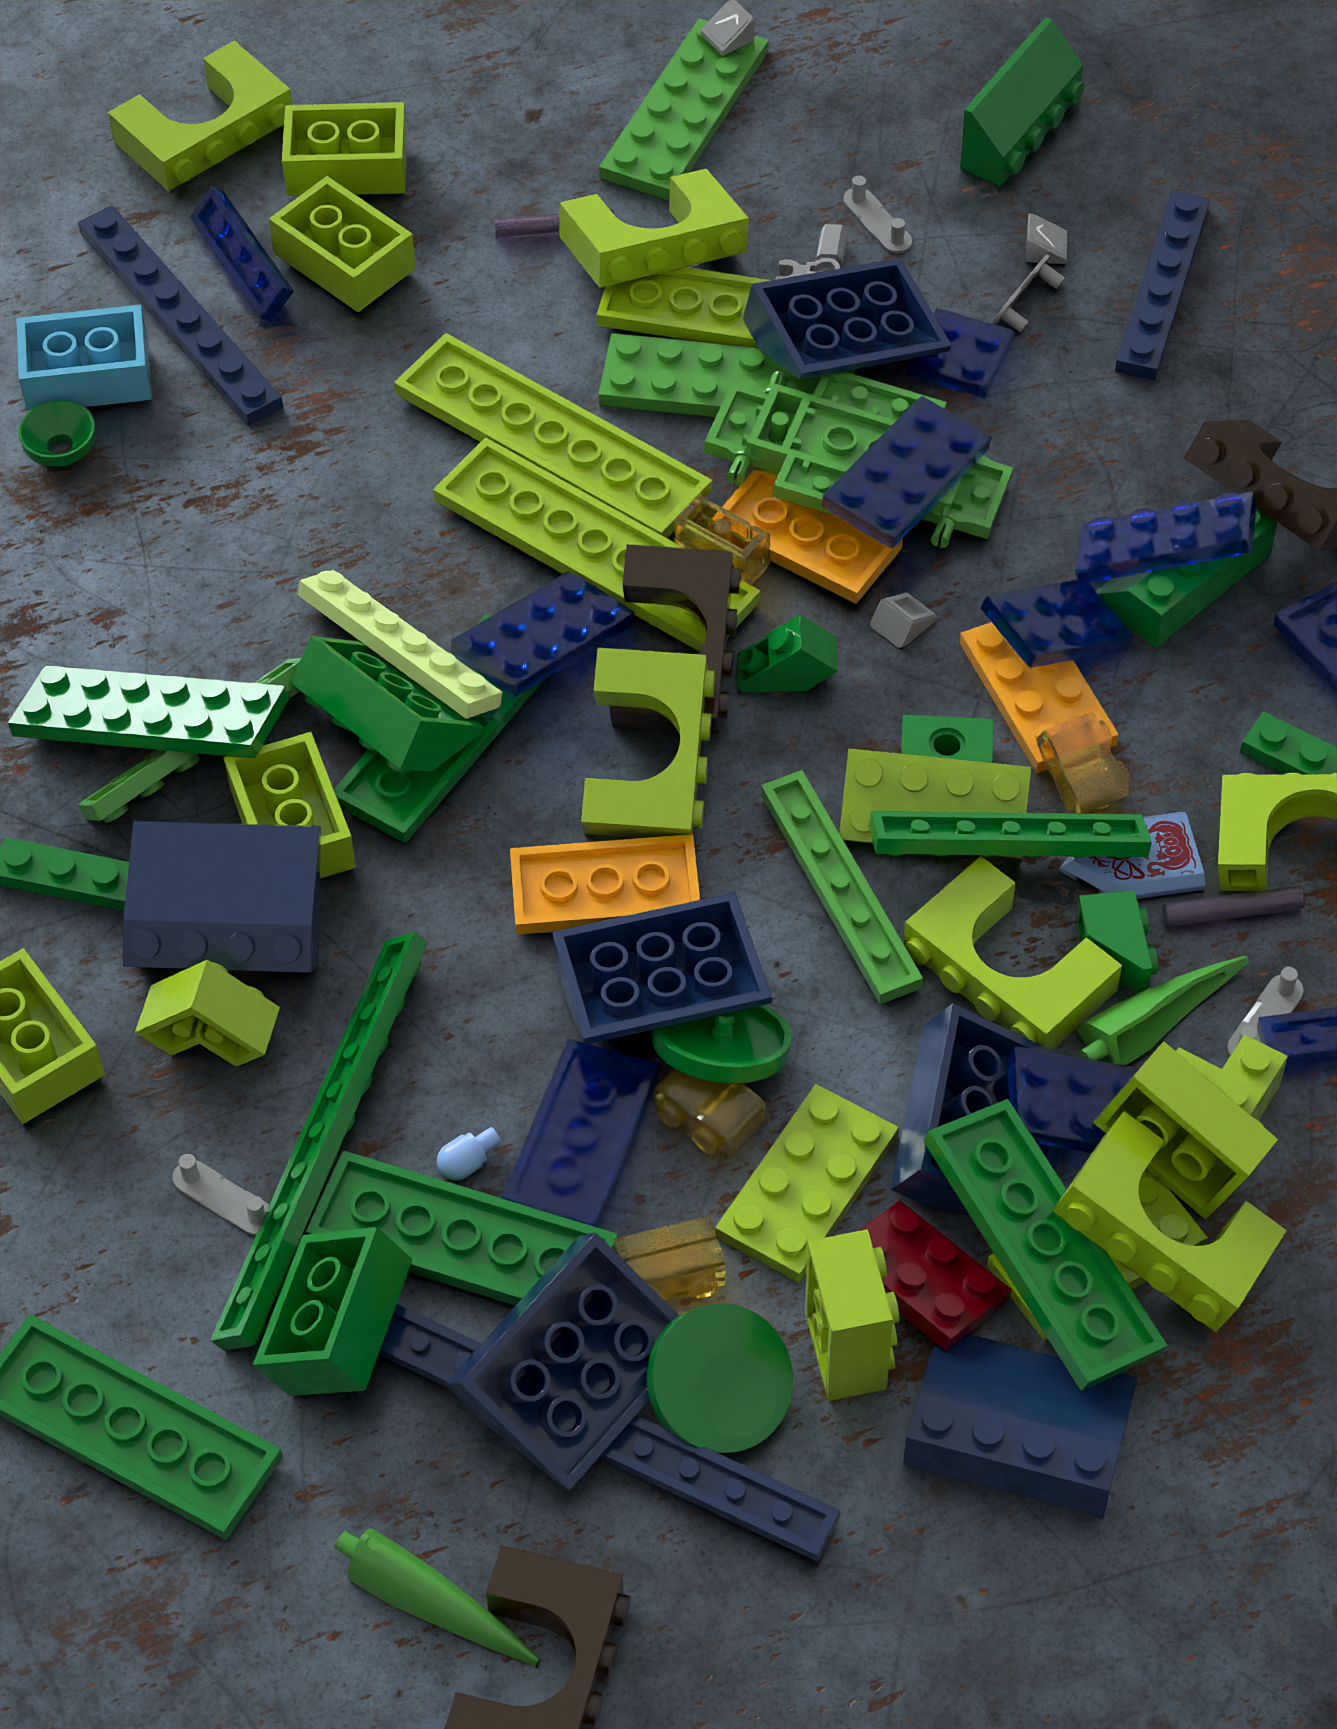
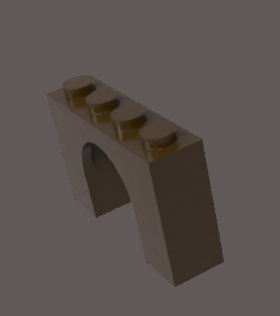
[1184,420,1337,551]
[609,544,741,733]
[444,1545,631,1729]

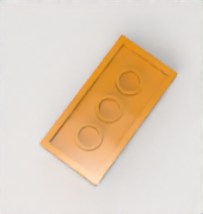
[711,468,903,604]
[960,606,1119,774]
[510,834,700,935]

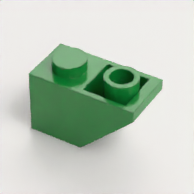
[736,614,838,692]
[1075,890,1158,993]

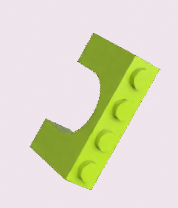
[108,41,293,191]
[560,169,749,288]
[581,648,715,838]
[1218,773,1337,891]
[903,856,1122,1050]
[1052,1111,1287,1332]

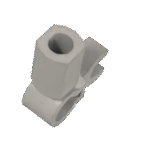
[775,224,848,280]

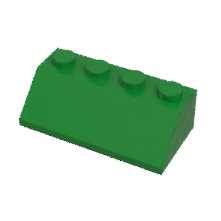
[960,17,1085,187]
[1091,497,1277,648]
[291,636,484,774]

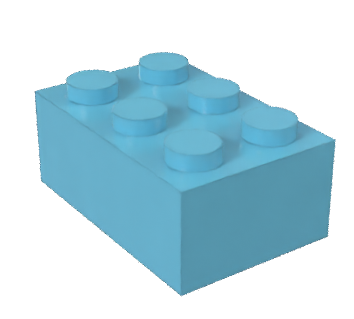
[16,305,152,412]

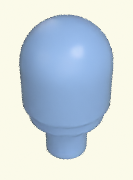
[437,1127,502,1181]

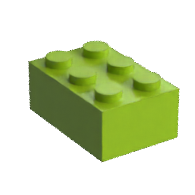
[282,102,408,196]
[269,176,416,312]
[224,732,356,878]
[0,948,105,1124]
[1093,1041,1278,1220]
[805,1229,899,1401]

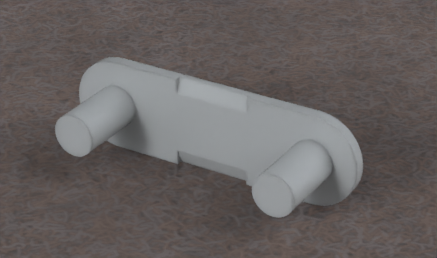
[843,176,912,254]
[992,254,1065,333]
[1227,967,1304,1056]
[172,1154,269,1236]

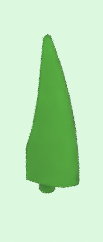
[1076,956,1249,1072]
[334,1528,541,1667]

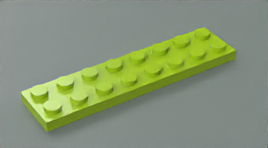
[394,333,712,538]
[433,437,761,652]

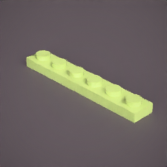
[298,570,502,719]

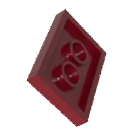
[859,1200,1012,1351]

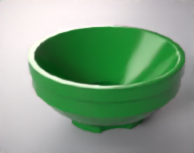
[18,400,96,467]

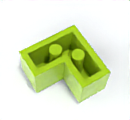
[135,960,280,1067]
[1176,1034,1288,1120]

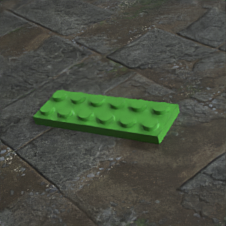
[599,18,769,201]
[599,333,856,417]

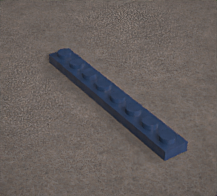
[78,205,283,426]

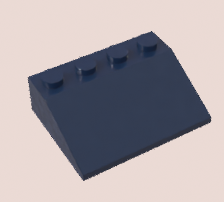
[743,258,952,379]
[123,821,321,973]
[552,892,772,1044]
[891,1003,1074,1216]
[444,1232,679,1491]
[903,1334,1138,1517]

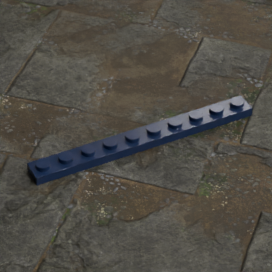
[378,1304,840,1562]

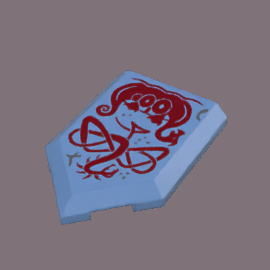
[1059,812,1206,899]

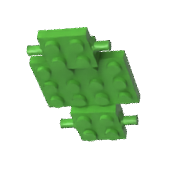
[703,371,1014,548]

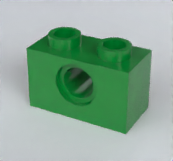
[901,715,993,763]

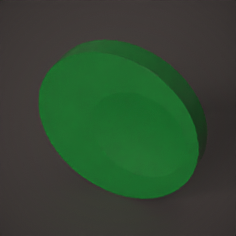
[652,1005,792,1083]
[647,1303,793,1454]

